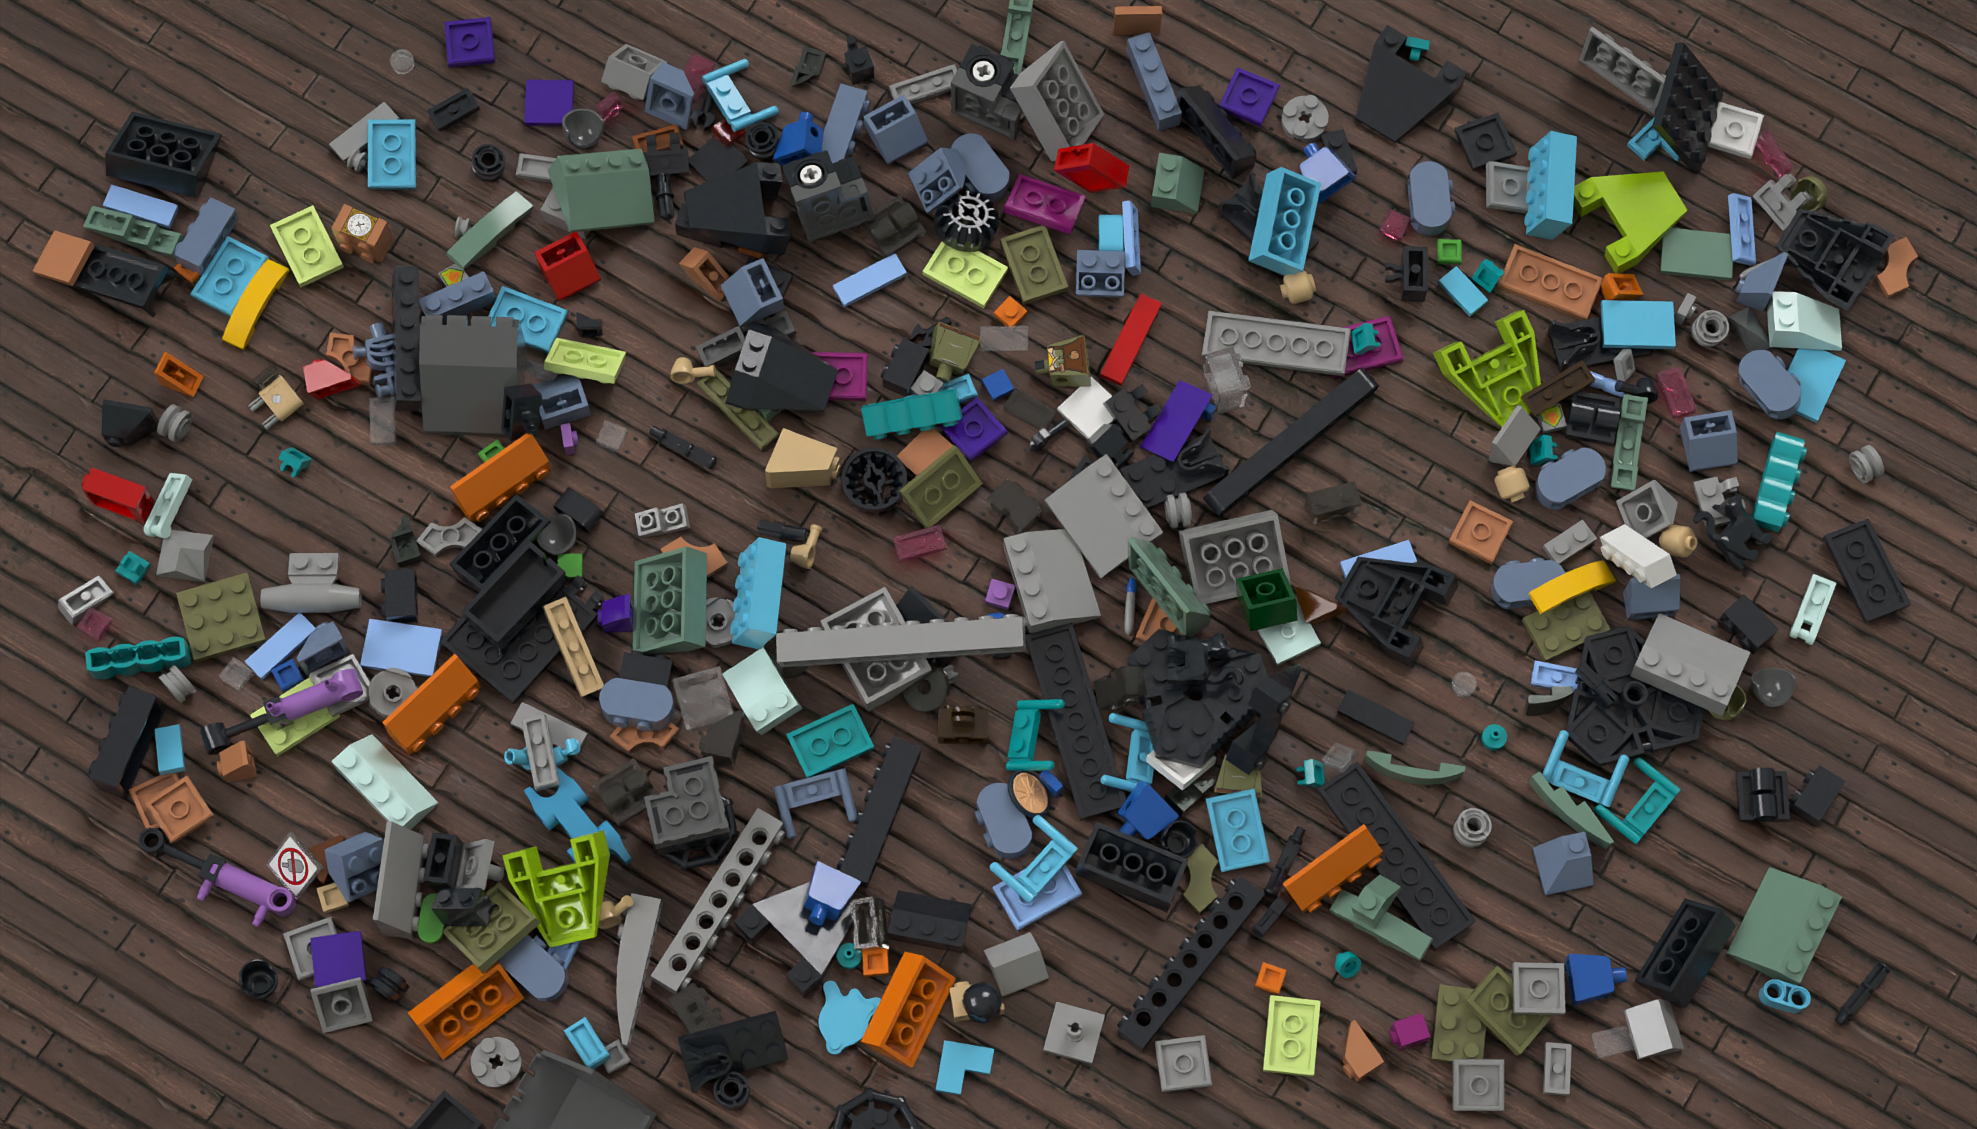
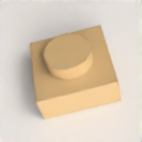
[316,883,349,914]

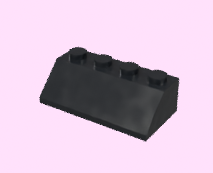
[1177,85,1257,180]
[449,494,551,591]
[1075,822,1189,913]
[1635,898,1736,1008]

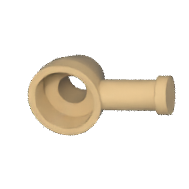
[670,357,716,384]
[790,525,822,569]
[598,895,634,929]

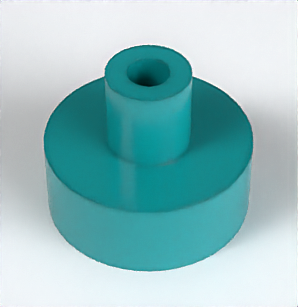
[1481,724,1507,751]
[837,943,862,970]
[1335,952,1361,978]

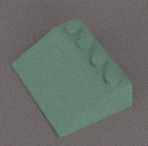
[547,149,654,233]
[1127,537,1211,637]
[633,547,707,655]
[1726,867,1842,986]

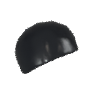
[1160,820,1198,858]
[239,959,278,1000]
[962,982,1002,1024]

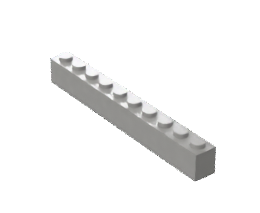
[776,614,1026,668]

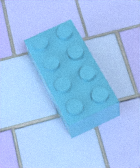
[1524,131,1577,240]
[1248,167,1321,275]
[730,537,786,649]

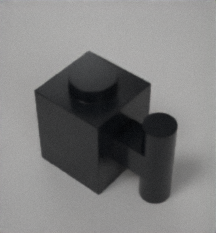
[844,35,874,85]
[1084,424,1134,469]

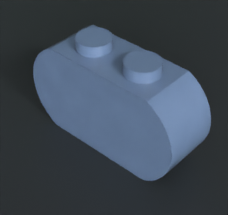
[951,133,1009,203]
[1407,161,1455,236]
[1739,350,1801,419]
[1535,448,1606,510]
[1491,558,1565,609]
[599,678,675,732]
[974,783,1032,859]
[498,934,569,1002]

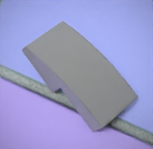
[635,503,690,537]

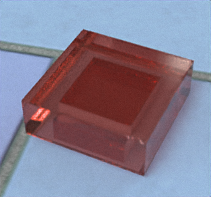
[711,119,745,147]

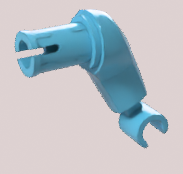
[504,738,580,770]

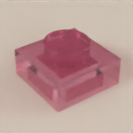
[596,92,622,121]
[1379,209,1411,241]
[77,607,113,641]

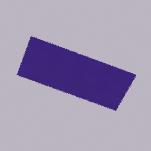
[1140,380,1213,462]

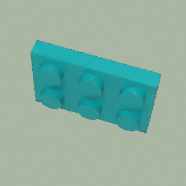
[786,704,874,778]

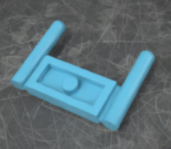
[701,59,779,132]
[1101,713,1154,792]
[1542,730,1629,807]
[990,815,1079,904]

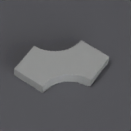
[416,518,482,557]

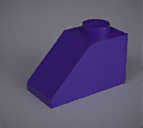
[598,594,634,632]

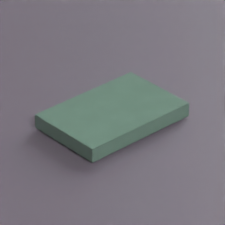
[1660,228,1733,281]

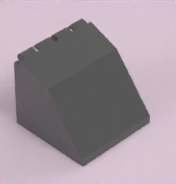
[419,315,527,437]
[493,1050,656,1129]

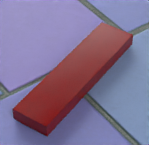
[1100,293,1162,386]

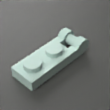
[144,473,193,538]
[1789,574,1836,645]

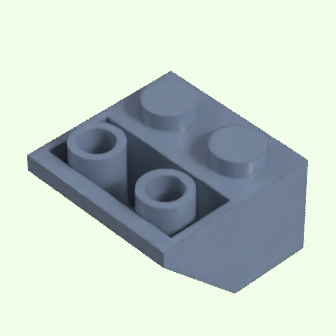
[863,95,928,165]
[908,148,967,213]
[1076,250,1125,298]
[721,258,784,328]
[533,374,591,430]
[1679,410,1738,472]
[1623,574,1680,621]
[324,832,384,902]

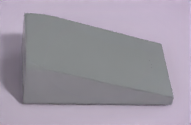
[58,575,113,625]

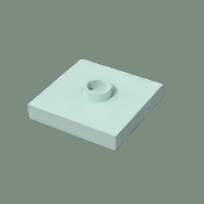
[1258,601,1321,666]

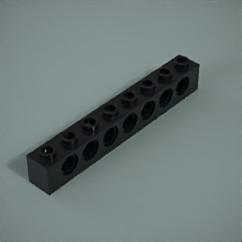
[1117,876,1265,1053]

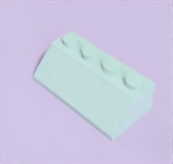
[332,734,439,830]

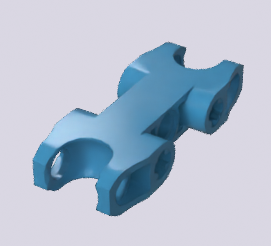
[524,767,632,865]

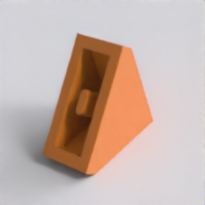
[1600,273,1643,301]
[154,352,204,397]

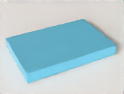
[368,120,416,190]
[190,236,269,317]
[489,286,569,354]
[1601,300,1676,349]
[1787,348,1846,423]
[1206,788,1270,872]

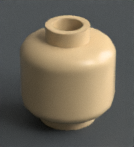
[1280,270,1316,304]
[1494,466,1530,502]
[1659,525,1697,558]

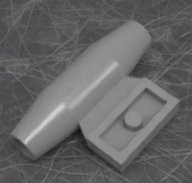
[261,553,362,613]

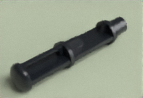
[649,426,717,469]
[1264,826,1306,898]
[1834,962,1890,1026]

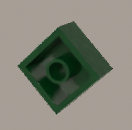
[1236,568,1298,631]

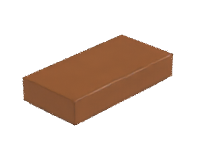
[632,124,684,152]

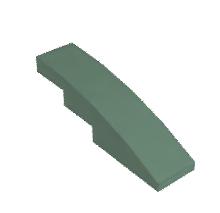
[446,191,533,270]
[83,206,184,258]
[1528,771,1614,850]
[1330,889,1433,961]

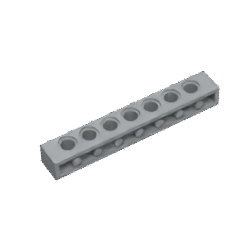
[651,808,785,996]

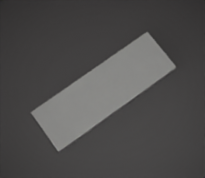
[1202,311,1351,376]

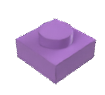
[560,423,579,455]
[985,579,1015,610]

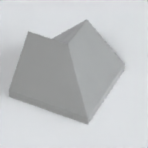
[1616,480,1678,539]
[156,530,214,582]

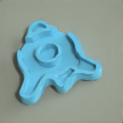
[819,981,881,1055]

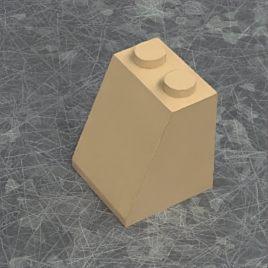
[765,428,841,488]

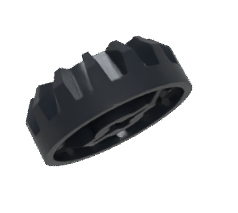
[934,191,999,252]
[841,448,907,515]

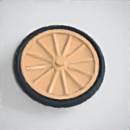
[1008,770,1050,818]

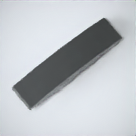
[696,310,797,367]

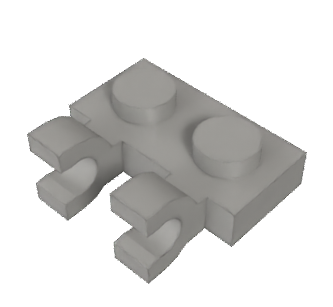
[1753,174,1812,231]
[1693,477,1746,527]

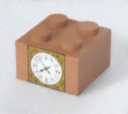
[332,204,394,264]

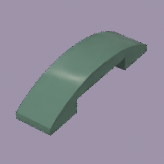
[1000,0,1034,75]
[1610,394,1648,491]
[1364,750,1465,785]

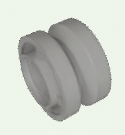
[1691,310,1729,347]
[157,404,193,443]
[1849,445,1884,484]
[1164,492,1192,529]
[1453,808,1492,848]

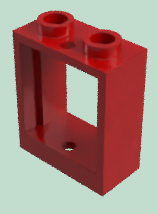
[1054,143,1130,193]
[82,468,155,524]

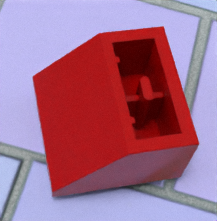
[534,232,601,301]

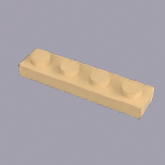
[542,597,604,697]

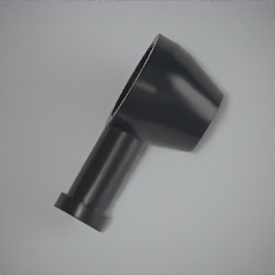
[1615,378,1658,404]

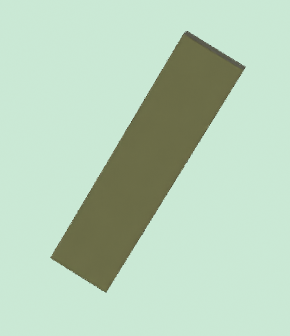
[697,369,779,452]

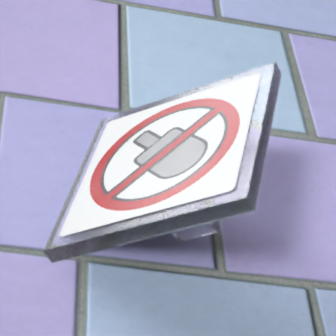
[266,831,323,900]

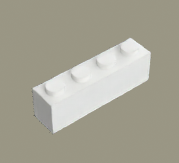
[1600,524,1677,588]

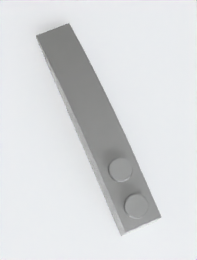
[616,893,663,1050]

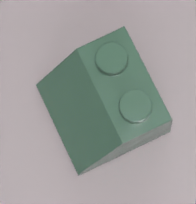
[1151,153,1204,214]

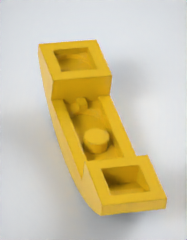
[222,259,290,350]
[1528,560,1616,615]

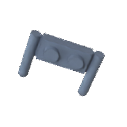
[773,768,857,839]

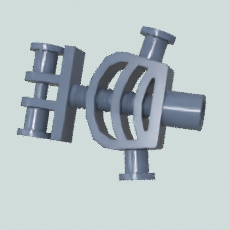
[353,322,394,399]

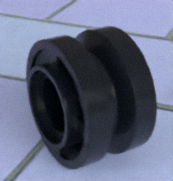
[745,122,780,160]
[472,144,505,182]
[369,966,410,1004]
[714,1072,750,1110]

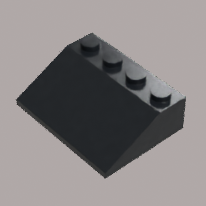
[105,112,221,198]

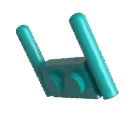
[1006,699,1065,771]
[1594,757,1681,844]

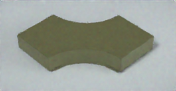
[1182,844,1219,914]

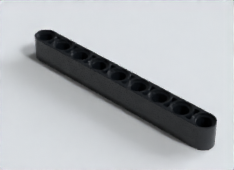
[1203,368,1379,517]

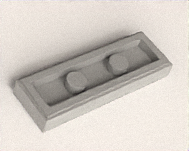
[889,64,957,104]
[329,102,400,163]
[511,702,588,757]
[521,713,561,791]

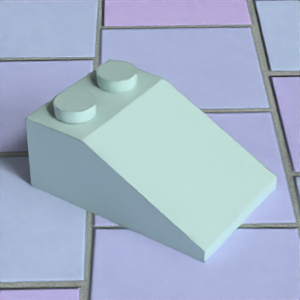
[1767,291,1842,351]
[722,647,803,735]

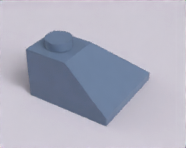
[645,62,694,130]
[1735,252,1788,312]
[297,621,350,676]
[1532,832,1594,896]

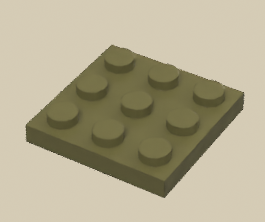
[176,572,267,663]
[442,882,540,973]

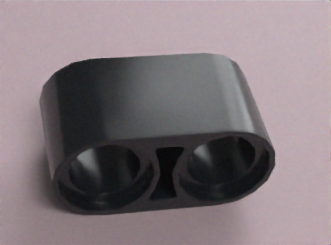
[553,487,604,533]

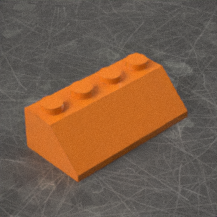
[450,433,551,523]
[382,654,481,755]
[1283,824,1384,913]
[861,952,956,1068]
[408,961,524,1060]

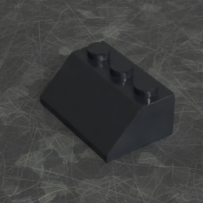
[896,586,957,669]
[888,890,972,953]

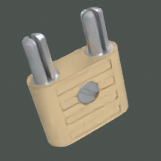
[248,375,304,430]

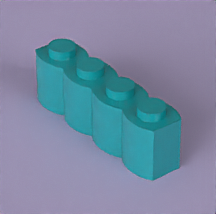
[861,389,962,439]
[1752,432,1807,532]
[85,637,191,680]

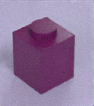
[1389,1013,1431,1050]

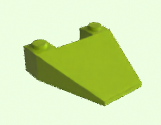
[1573,172,1687,274]
[1433,310,1541,428]
[503,830,610,948]

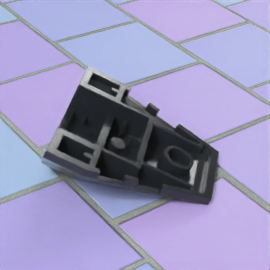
[1775,209,1895,311]
[725,321,838,412]

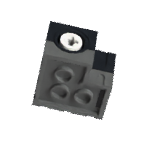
[951,44,1026,140]
[782,150,875,242]
[644,756,731,856]

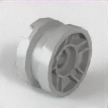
[159,665,196,703]

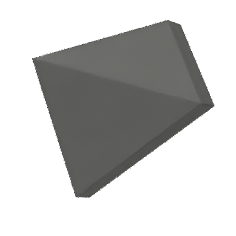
[1728,307,1773,353]

